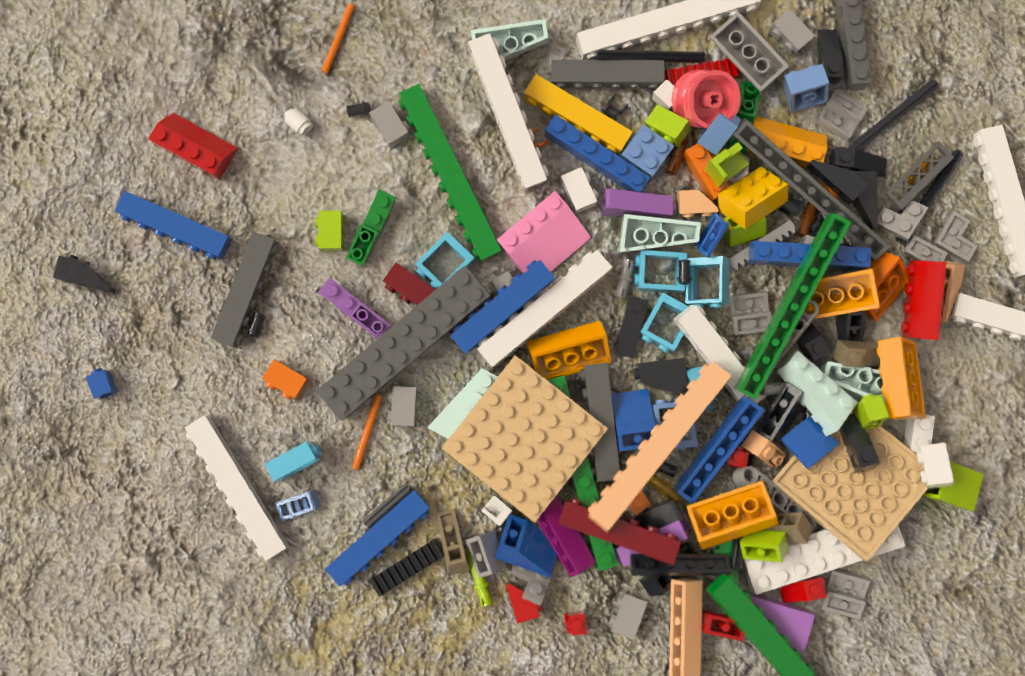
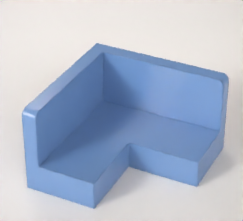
[697,113,741,155]

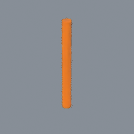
[321,3,355,74]
[352,394,383,470]

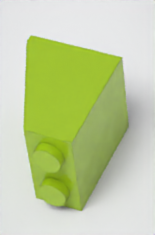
[921,461,984,512]

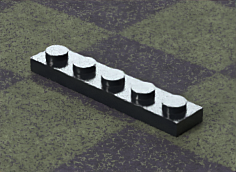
[629,554,731,576]

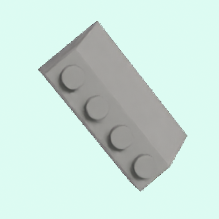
[709,12,789,92]

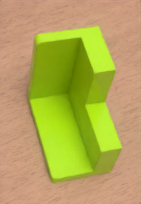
[704,142,749,188]

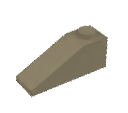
[833,340,881,367]
[436,509,470,575]
[763,512,813,544]

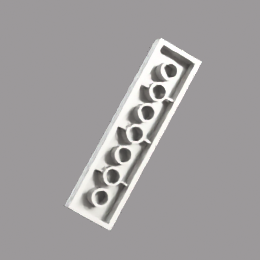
[468,33,549,190]
[477,250,612,370]
[742,525,905,595]

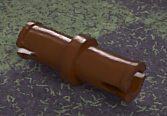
[665,139,689,176]
[796,201,818,238]

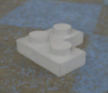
[878,200,928,241]
[933,211,978,263]
[903,235,948,262]
[510,565,553,606]

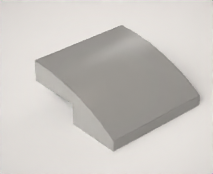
[815,89,868,141]
[729,291,772,335]
[821,569,870,620]

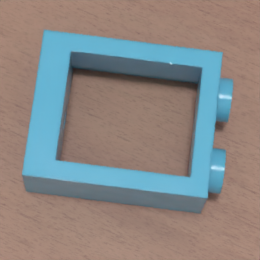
[415,232,475,290]
[634,250,687,294]
[685,256,730,309]
[640,292,689,353]
[264,441,322,482]

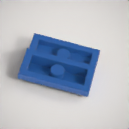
[695,213,729,258]
[781,415,839,470]

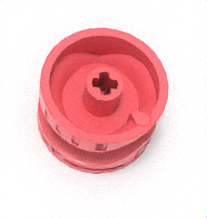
[671,70,741,129]

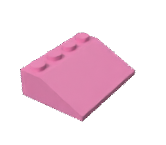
[497,191,591,273]

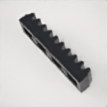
[369,538,445,597]

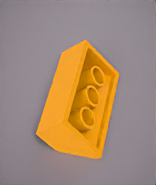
[747,116,827,169]
[800,268,880,322]
[527,321,612,380]
[877,337,926,420]
[687,481,778,550]

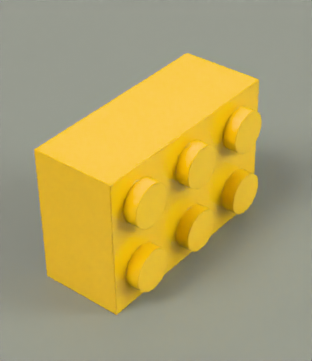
[718,166,788,229]

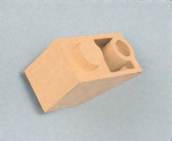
[677,190,718,217]
[742,430,787,470]

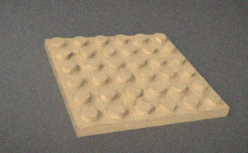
[442,356,608,522]
[772,406,927,563]

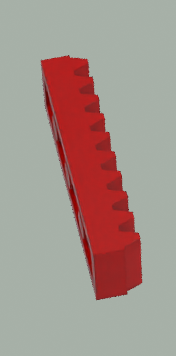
[664,58,740,86]

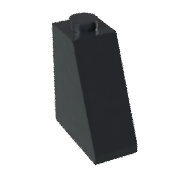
[633,358,688,396]
[630,499,682,529]

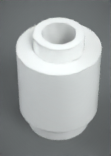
[284,108,313,136]

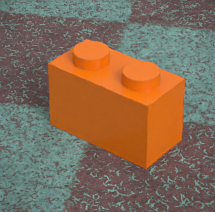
[262,359,310,400]

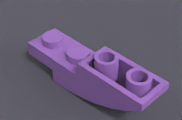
[318,278,391,339]

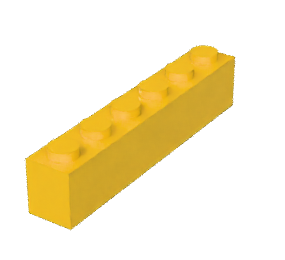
[524,74,633,155]

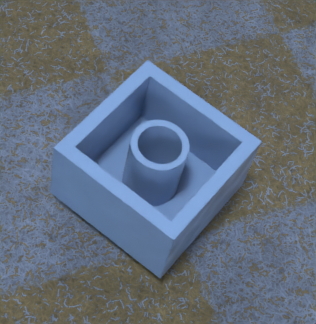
[784,64,829,113]
[620,125,674,182]

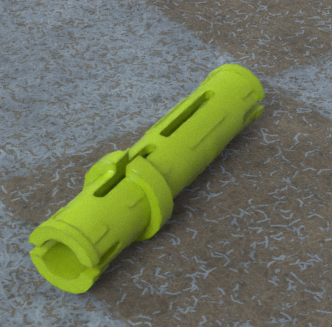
[465,549,493,607]

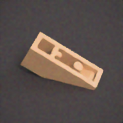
[941,261,965,322]

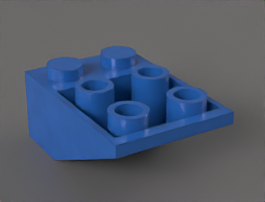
[611,389,656,451]
[495,514,557,578]

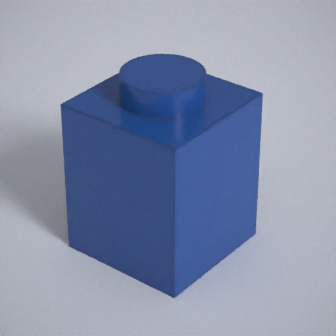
[85,368,118,399]

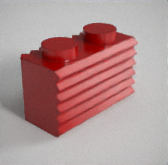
[701,610,744,641]

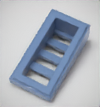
[275,490,321,521]

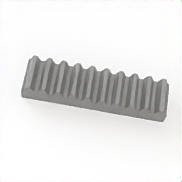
[729,220,795,273]

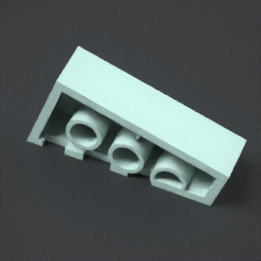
[471,19,548,70]
[618,214,701,254]
[777,350,857,436]
[820,362,886,404]
[427,368,497,439]

